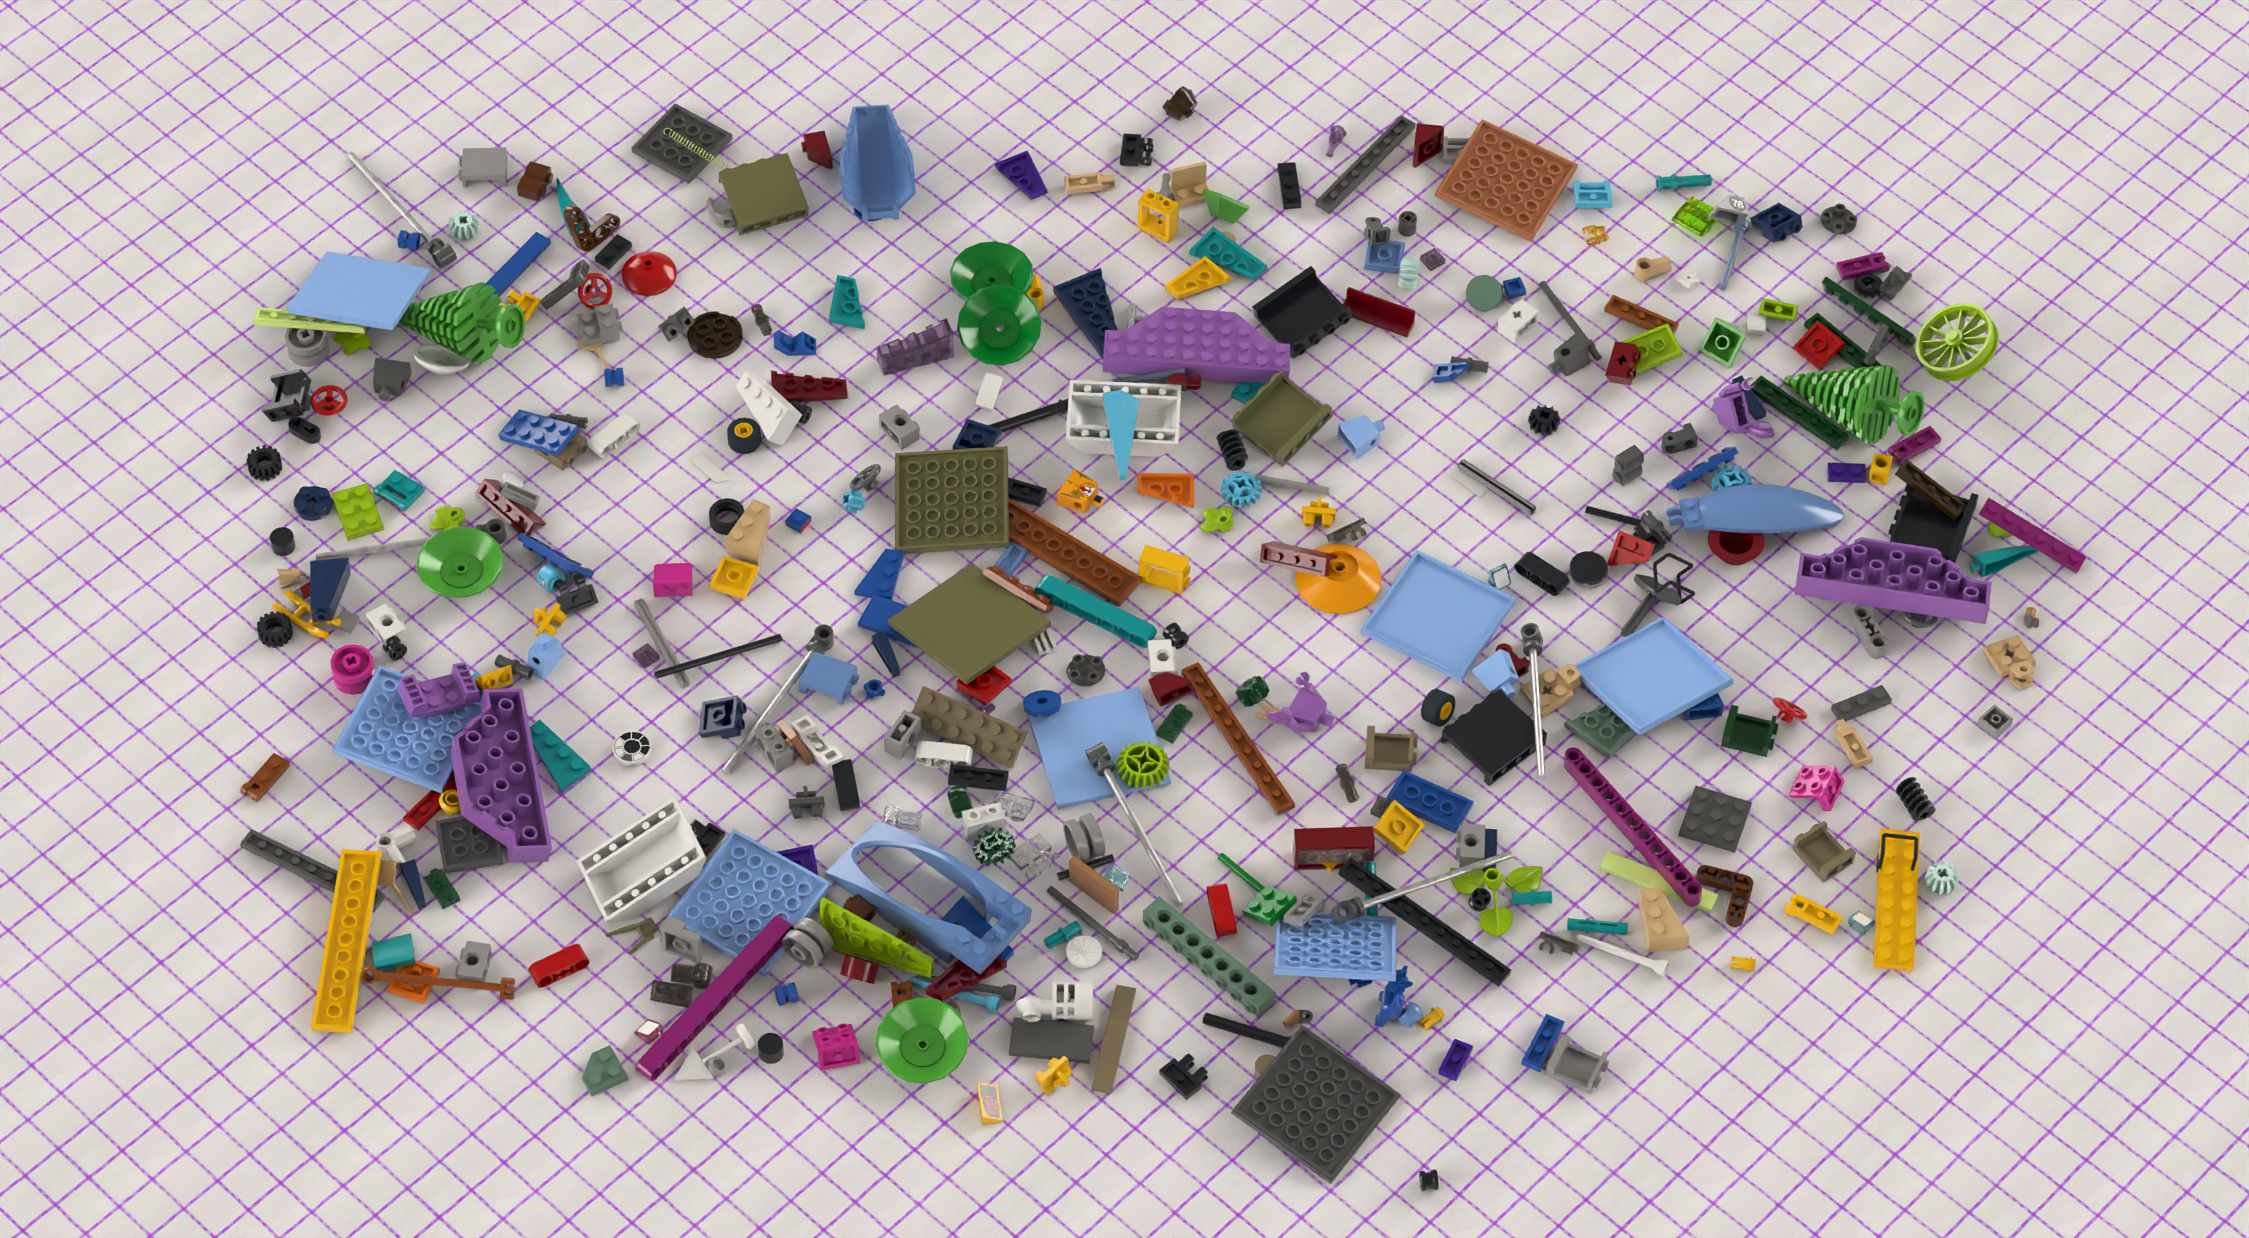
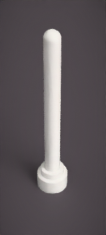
[1576,934,1669,977]

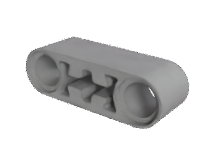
[1851,605,1887,659]

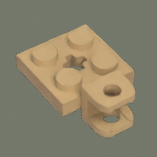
[1983,635,2036,689]
[1520,664,1581,718]

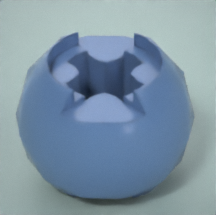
[1398,1002,1423,1028]

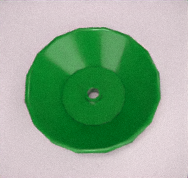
[950,241,1034,300]
[957,285,1042,366]

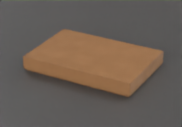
[1069,856,1119,914]

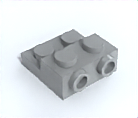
[576,304,622,346]
[659,916,703,963]

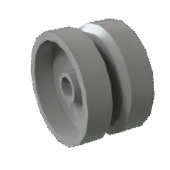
[285,328,329,367]
[1063,813,1105,862]
[782,917,834,968]

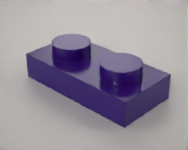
[1827,462,1866,483]
[1438,1039,1473,1082]

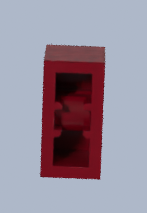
[1605,341,1641,385]

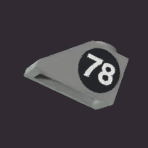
[1708,194,1749,225]

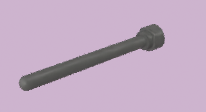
[920,976,1016,1001]

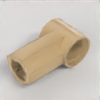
[1634,256,1672,282]

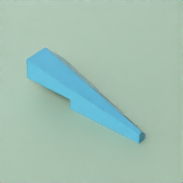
[1103,390,1139,480]

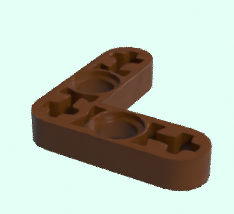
[563,205,620,252]
[1696,865,1753,927]

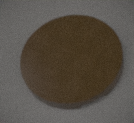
[687,311,743,359]

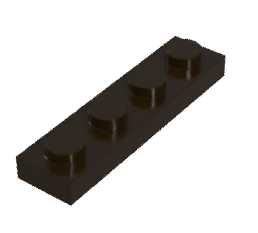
[1895,459,1966,520]

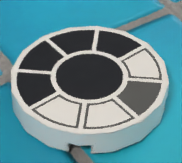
[612,731,652,766]

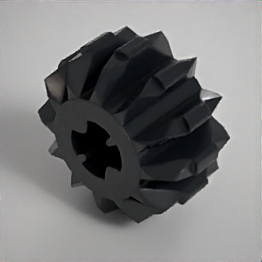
[1528,404,1560,436]

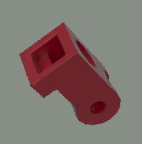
[1495,643,1530,678]

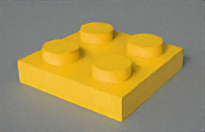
[709,556,759,600]
[1373,800,1425,855]

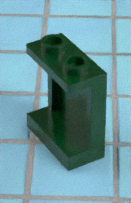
[1721,705,1779,757]

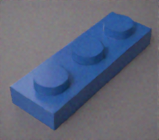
[1521,1014,1565,1072]

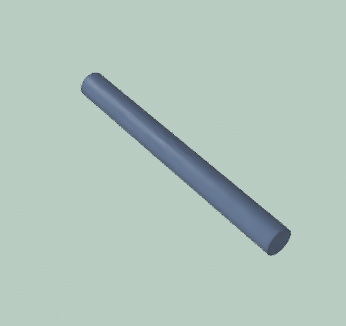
[1113,367,1186,383]

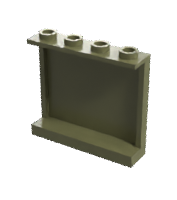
[719,153,809,235]
[1232,369,1333,467]

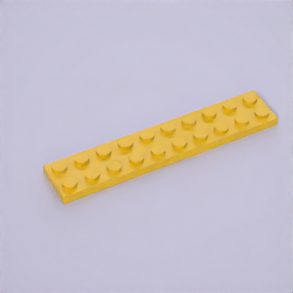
[311,849,382,1033]

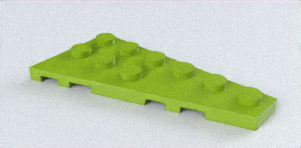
[820,897,934,978]

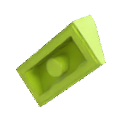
[1758,298,1798,322]

